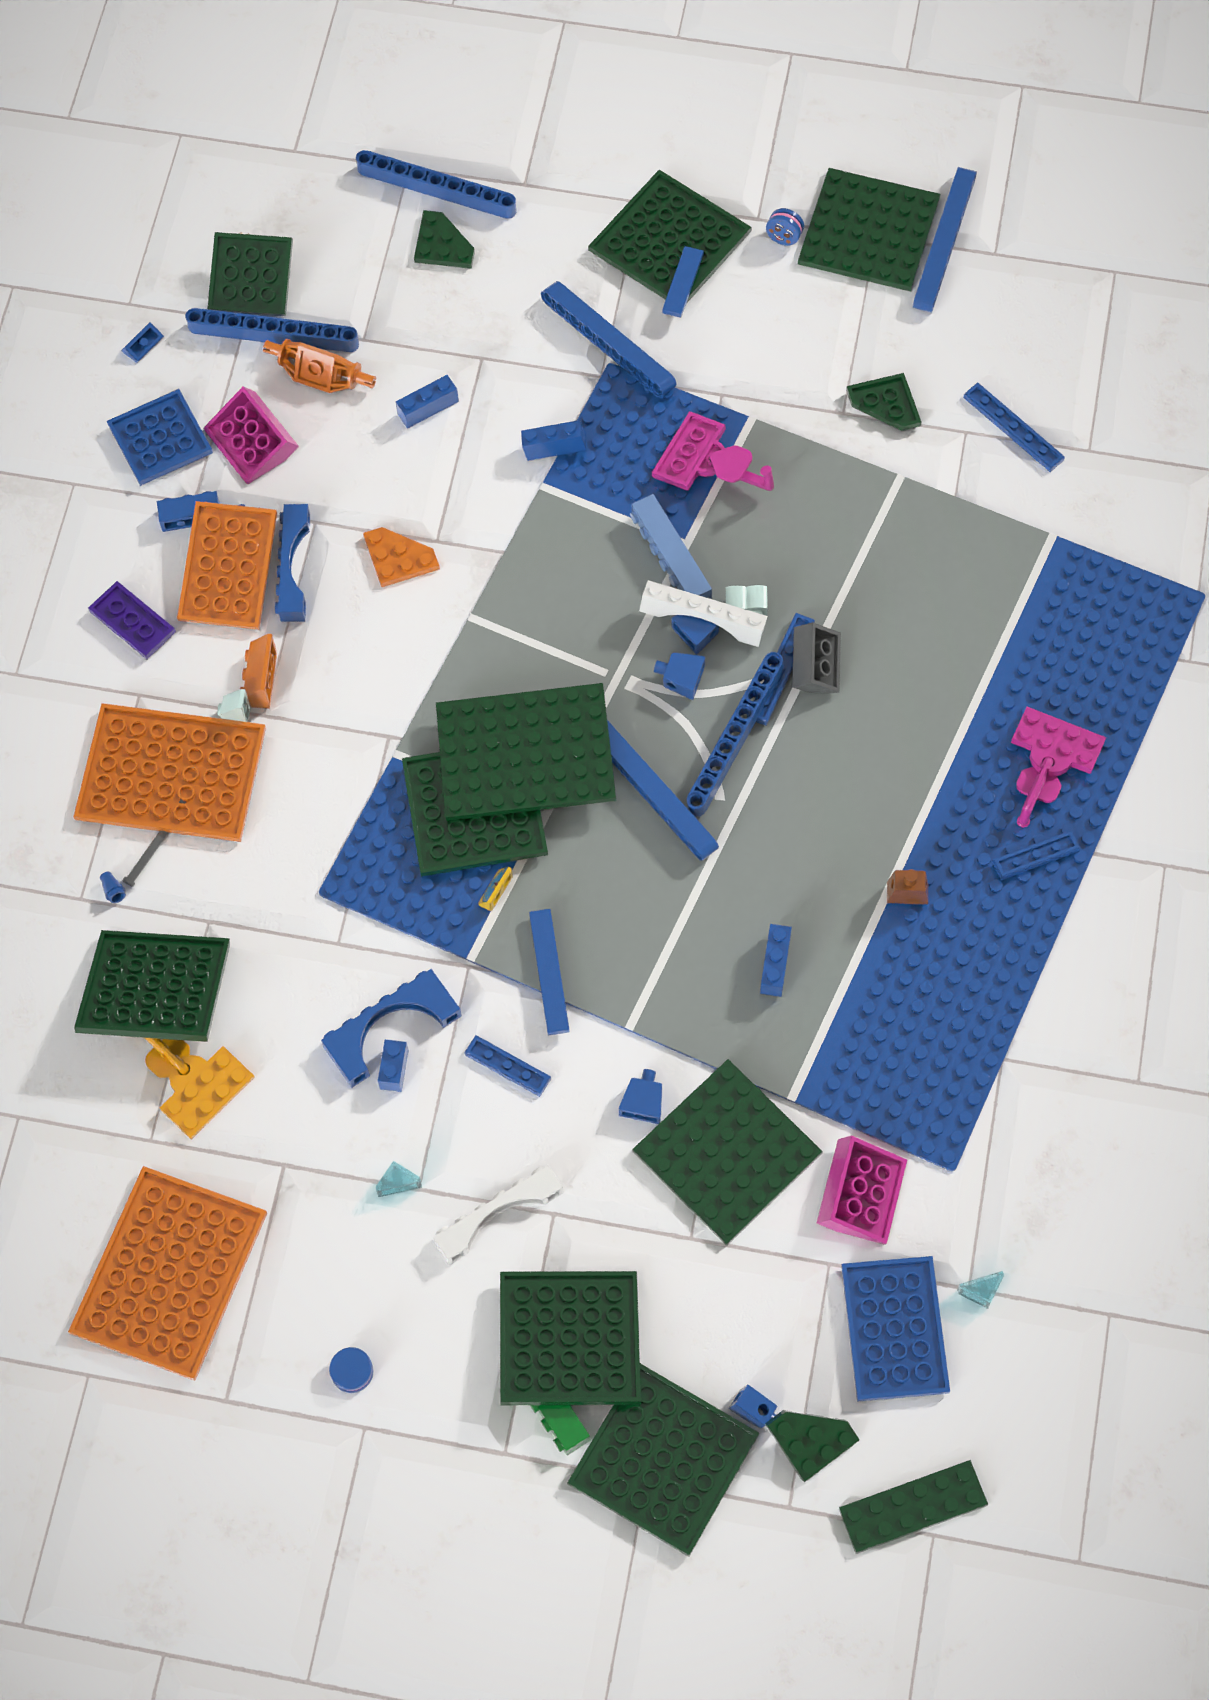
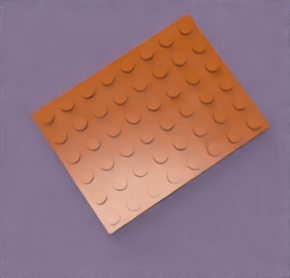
[73,703,266,842]
[68,1166,267,1381]

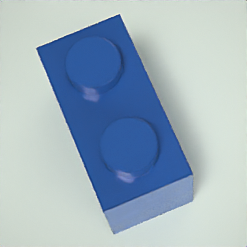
[378,1039,409,1092]

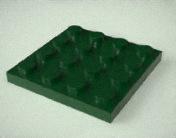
[207,232,293,316]

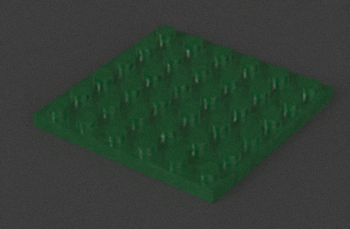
[798,168,941,292]
[588,169,752,304]
[402,752,548,877]
[74,930,230,1042]
[632,1059,823,1246]
[500,1271,641,1406]
[567,1363,759,1557]

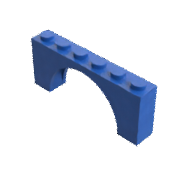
[321,969,462,1088]

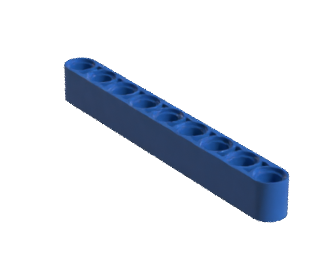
[356,150,517,219]
[913,167,977,313]
[540,281,677,397]
[185,308,359,352]
[687,652,783,817]
[607,720,719,861]

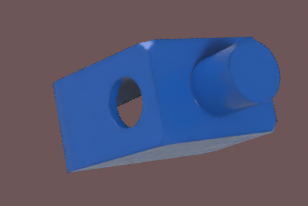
[672,615,719,655]
[654,653,705,700]
[619,1069,662,1124]
[728,1384,778,1429]

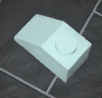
[217,689,251,722]

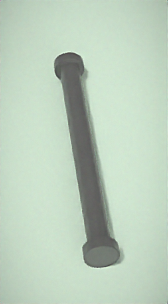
[122,800,186,887]

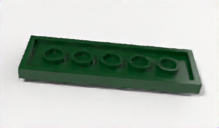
[839,1460,988,1554]

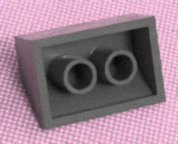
[792,622,841,693]

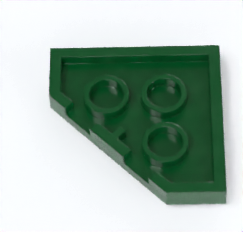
[414,210,475,269]
[846,373,922,431]
[765,1410,860,1482]

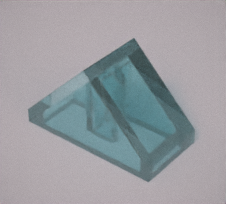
[376,1161,422,1197]
[957,1271,1004,1309]

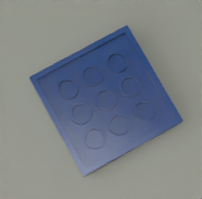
[107,389,213,486]

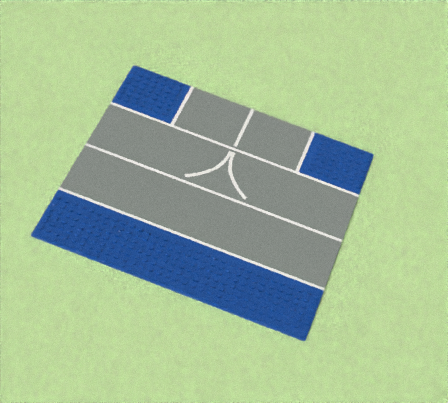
[319,363,1205,1171]

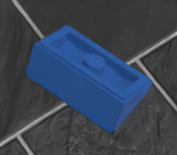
[121,322,164,363]

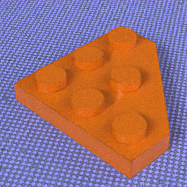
[363,527,440,587]

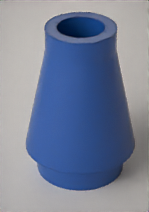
[100,871,126,903]

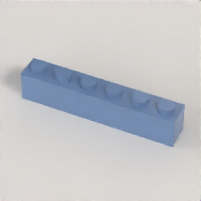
[630,494,712,599]

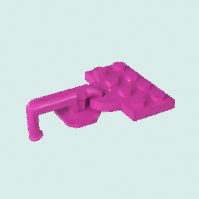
[652,411,774,491]
[1011,707,1106,828]

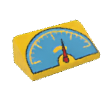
[478,867,513,911]

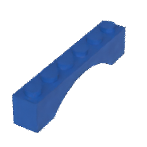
[275,504,310,622]

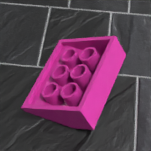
[203,386,299,484]
[816,1135,907,1245]

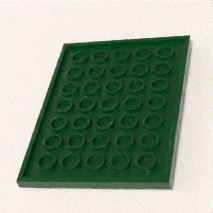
[436,683,617,821]

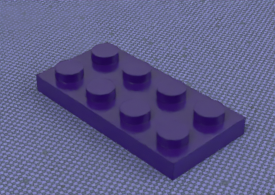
[88,581,176,659]

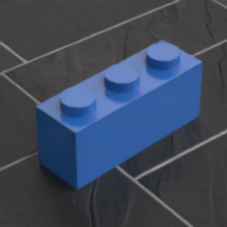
[395,375,459,429]
[521,420,586,461]
[156,491,220,532]
[760,924,792,997]

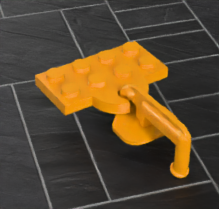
[145,1038,255,1140]

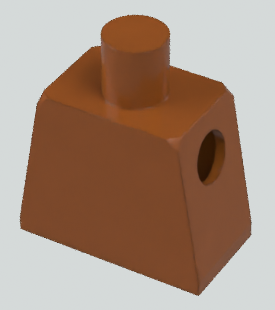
[887,869,928,904]

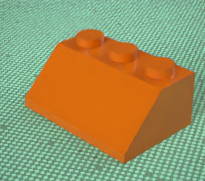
[240,634,277,709]

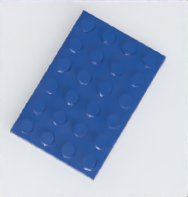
[841,1256,950,1402]

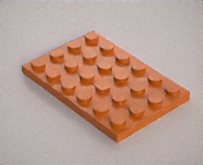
[177,501,277,630]

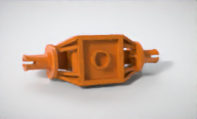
[263,339,376,393]

